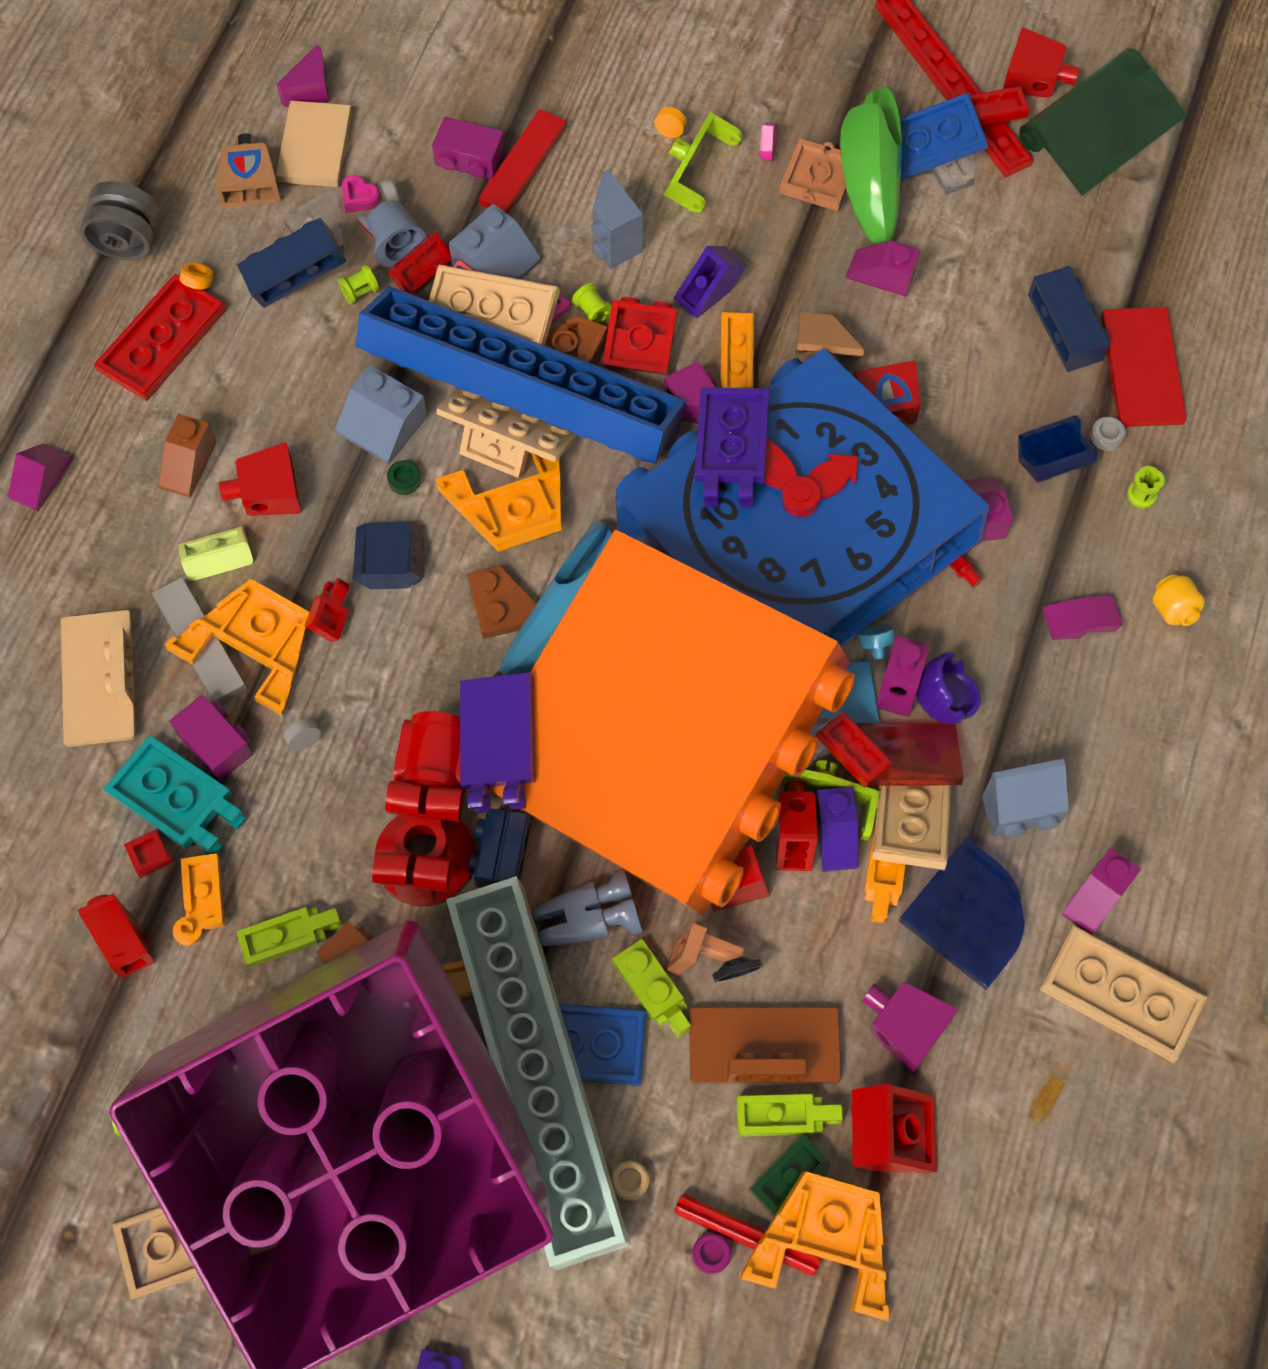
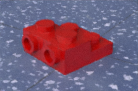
[603,297,678,376]

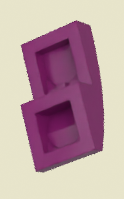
[1042,595,1123,640]

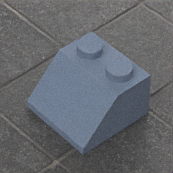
[591,169,643,269]
[449,203,541,279]
[335,365,427,464]
[982,758,1069,838]

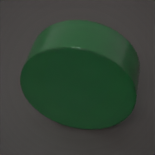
[387,460,421,495]

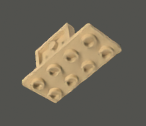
[436,388,579,478]
[61,610,136,747]

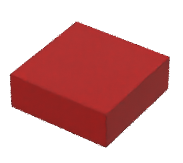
[124,829,174,879]

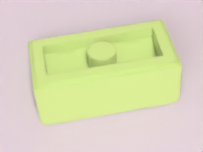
[178,526,253,582]

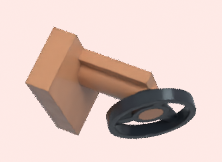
[665,923,764,982]

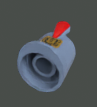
[357,200,426,267]

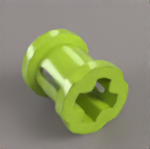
[337,264,379,305]
[572,283,612,324]
[1127,466,1165,508]

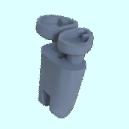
[531,869,643,946]

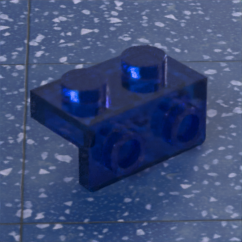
[1018,415,1097,483]

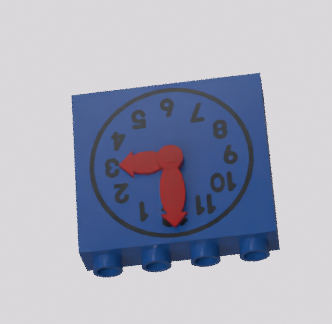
[615,348,989,647]

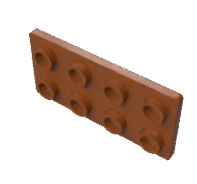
[689,1008,841,1084]

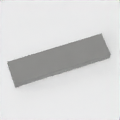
[151,577,247,704]

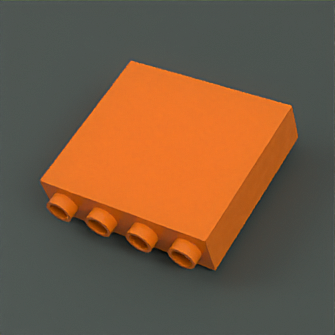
[490,529,855,916]

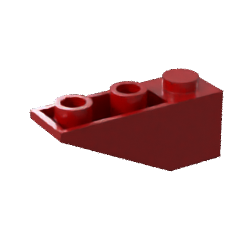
[78,893,155,979]

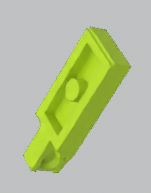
[236,907,343,969]
[612,939,691,1038]
[736,1094,843,1137]

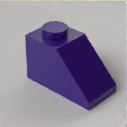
[673,246,747,318]
[815,787,859,872]

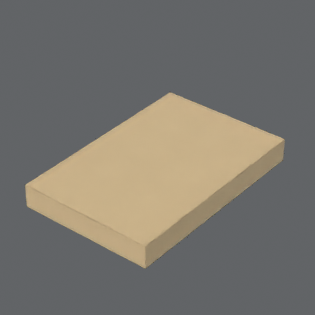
[275,101,352,187]
[872,770,951,870]

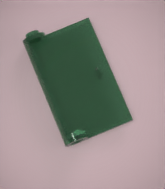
[1019,48,1187,196]

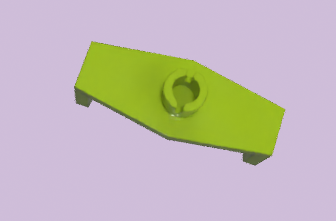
[663,112,743,213]
[772,760,880,841]

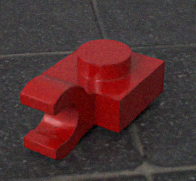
[304,578,350,642]

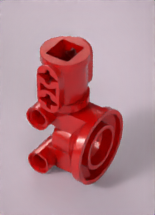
[372,711,476,907]

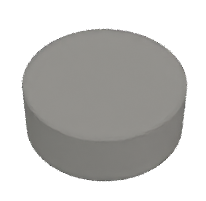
[378,178,400,202]
[1090,417,1126,451]
[283,718,321,751]

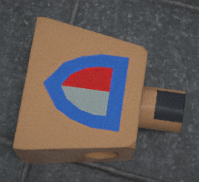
[216,133,281,208]

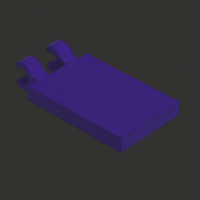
[694,387,769,508]
[460,672,535,813]

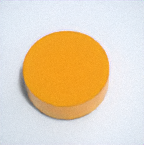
[654,107,687,138]
[179,262,213,290]

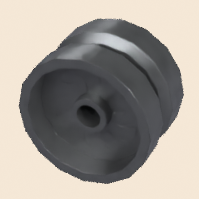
[79,181,160,261]

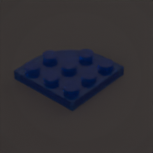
[899,838,1025,990]

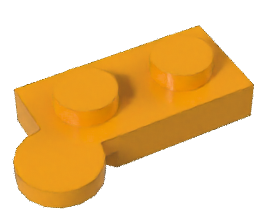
[172,853,225,946]

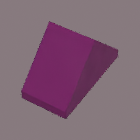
[277,45,329,107]
[8,443,73,512]

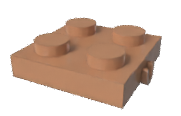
[779,138,846,211]

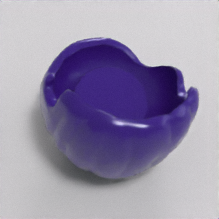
[916,652,981,725]

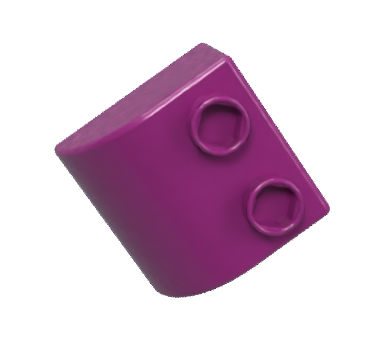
[109,921,553,1369]

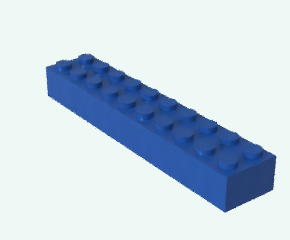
[355,286,686,464]

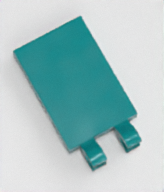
[103,735,246,854]

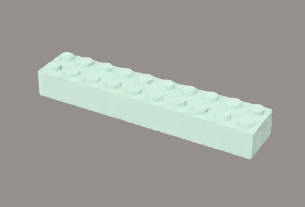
[446,876,631,1270]

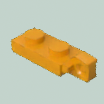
[864,823,906,924]

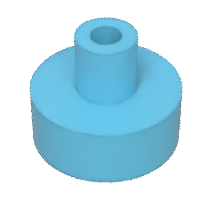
[859,626,895,659]

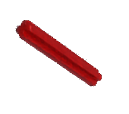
[675,1194,821,1276]

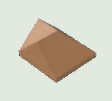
[795,312,864,359]

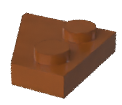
[467,566,536,639]

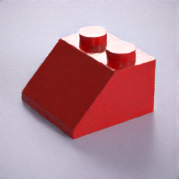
[851,1084,937,1173]

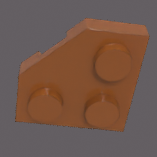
[545,316,608,364]

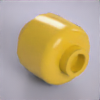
[1152,574,1205,626]

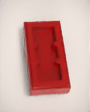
[969,86,1030,126]
[387,232,451,295]
[816,711,892,788]

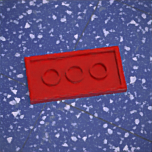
[94,273,227,401]
[1101,307,1186,427]

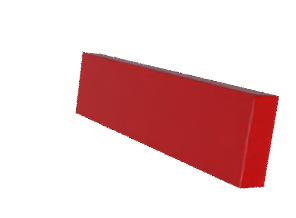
[478,109,566,214]

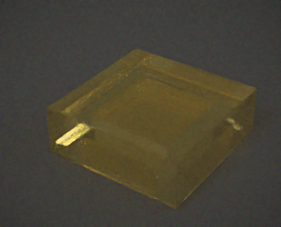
[1029,1077,1065,1124]

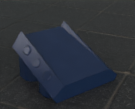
[352,522,424,589]

